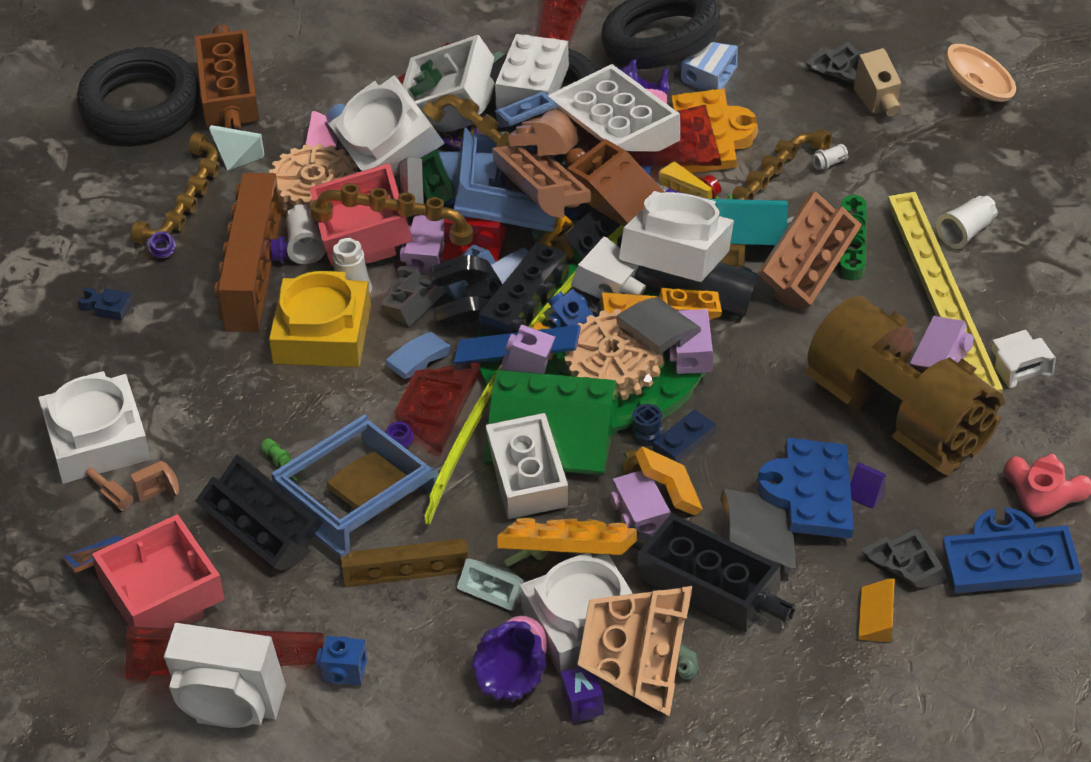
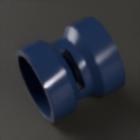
[632,404,663,446]

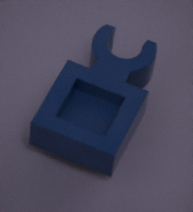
[77,288,133,321]

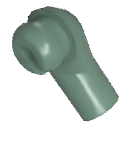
[677,644,699,679]

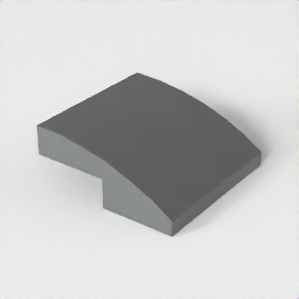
[617,297,701,355]

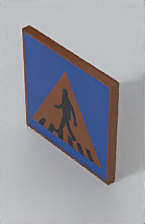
[61,534,125,573]

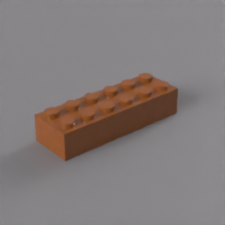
[214,173,282,332]

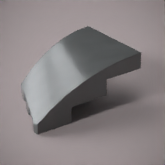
[720,489,796,574]

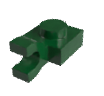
[409,59,443,98]

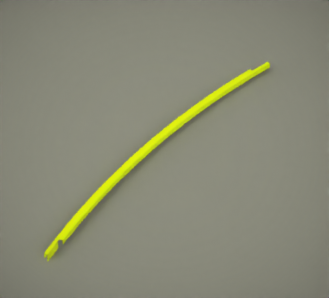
[425,225,624,525]

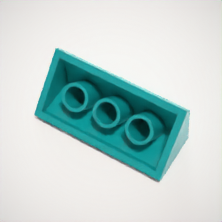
[709,199,788,245]

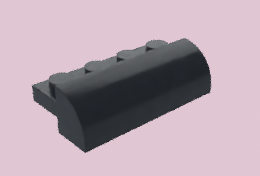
[635,260,758,316]
[195,454,322,570]

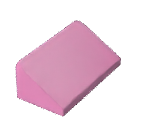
[306,111,338,149]

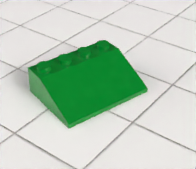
[484,370,619,475]

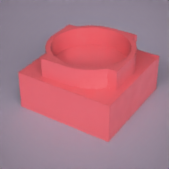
[309,163,413,266]
[92,514,225,641]

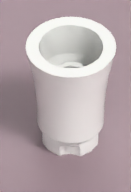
[936,196,998,249]
[286,204,326,264]
[333,238,372,293]

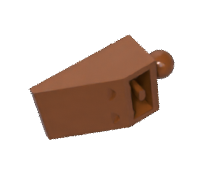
[565,139,665,227]

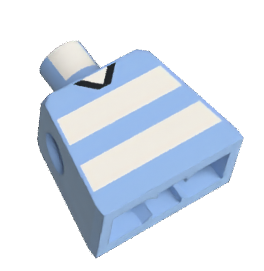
[673,42,738,91]

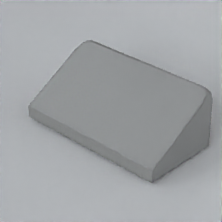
[399,157,424,217]

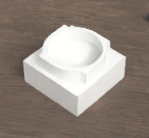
[403,35,495,132]
[328,75,444,177]
[619,191,734,282]
[38,371,151,484]
[520,553,633,676]
[164,623,286,728]

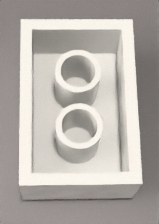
[495,34,569,109]

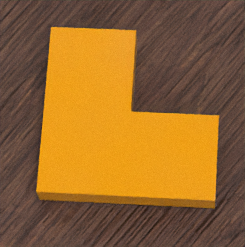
[635,446,703,516]

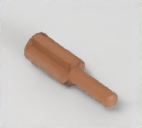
[86,468,133,511]

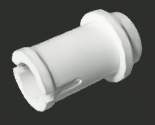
[812,144,848,171]

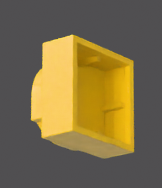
[269,271,371,367]

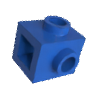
[543,289,595,328]
[316,636,368,685]

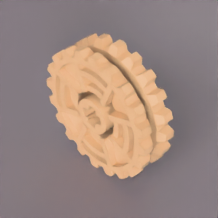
[269,144,358,215]
[564,309,664,400]

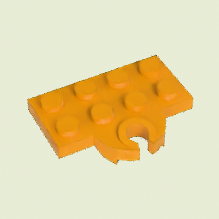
[671,88,758,173]
[497,518,637,555]

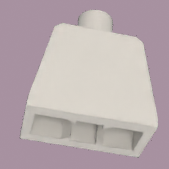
[571,237,646,299]

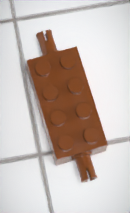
[195,24,259,131]

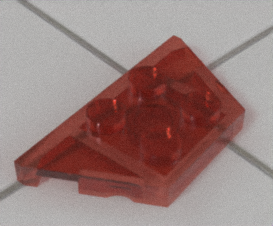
[395,363,481,452]

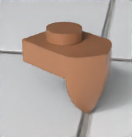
[130,461,179,502]

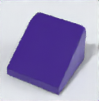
[850,462,886,509]

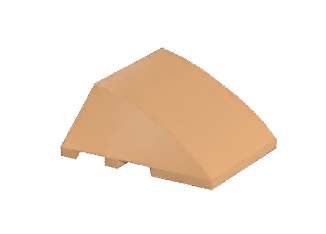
[577,586,692,717]

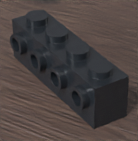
[550,206,621,265]
[479,242,570,336]

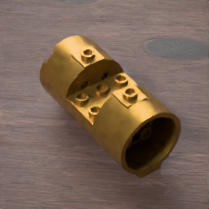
[804,296,1005,476]

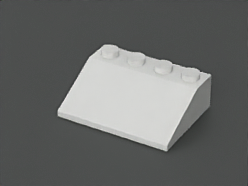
[548,64,680,151]

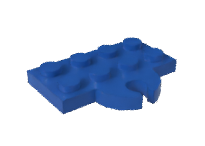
[757,438,854,539]
[942,507,1082,593]

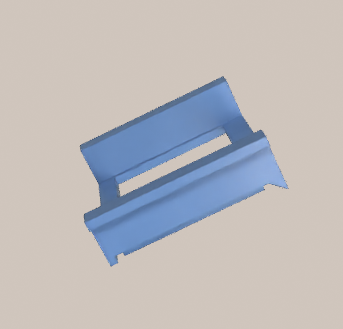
[453,127,561,232]
[271,414,438,558]

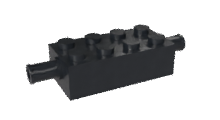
[629,513,797,632]

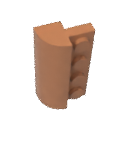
[508,107,587,156]
[492,145,591,217]
[757,191,862,309]

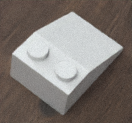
[486,413,568,519]

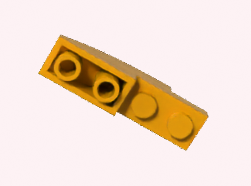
[600,288,722,321]

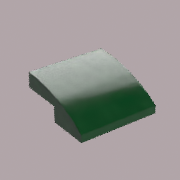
[395,149,456,224]

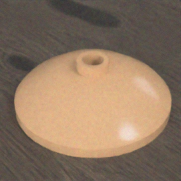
[945,44,1016,102]

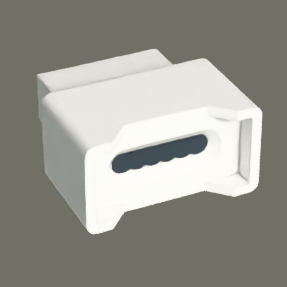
[992,330,1056,389]

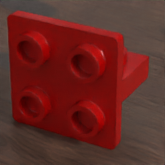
[441,217,506,262]

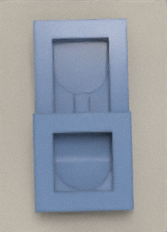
[385,332,451,379]

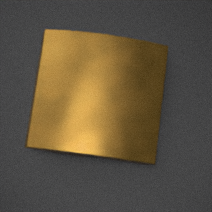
[326,451,414,515]

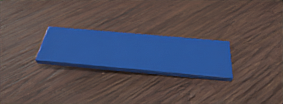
[454,325,581,365]

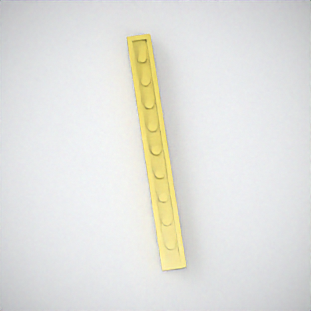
[888,192,1003,394]

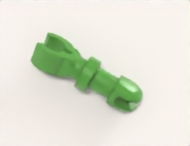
[261,438,305,481]

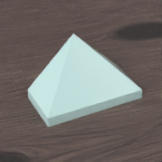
[209,125,265,171]
[457,558,524,611]

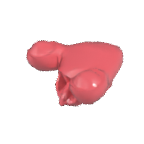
[1004,453,1091,517]

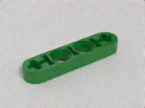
[840,195,867,281]

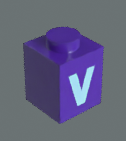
[561,667,604,722]

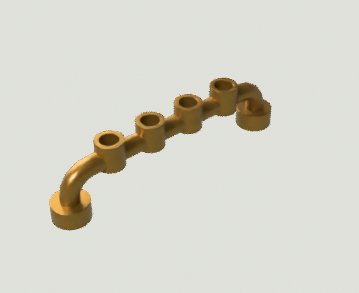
[422,95,531,193]
[732,129,832,200]
[130,132,220,245]
[310,183,473,246]

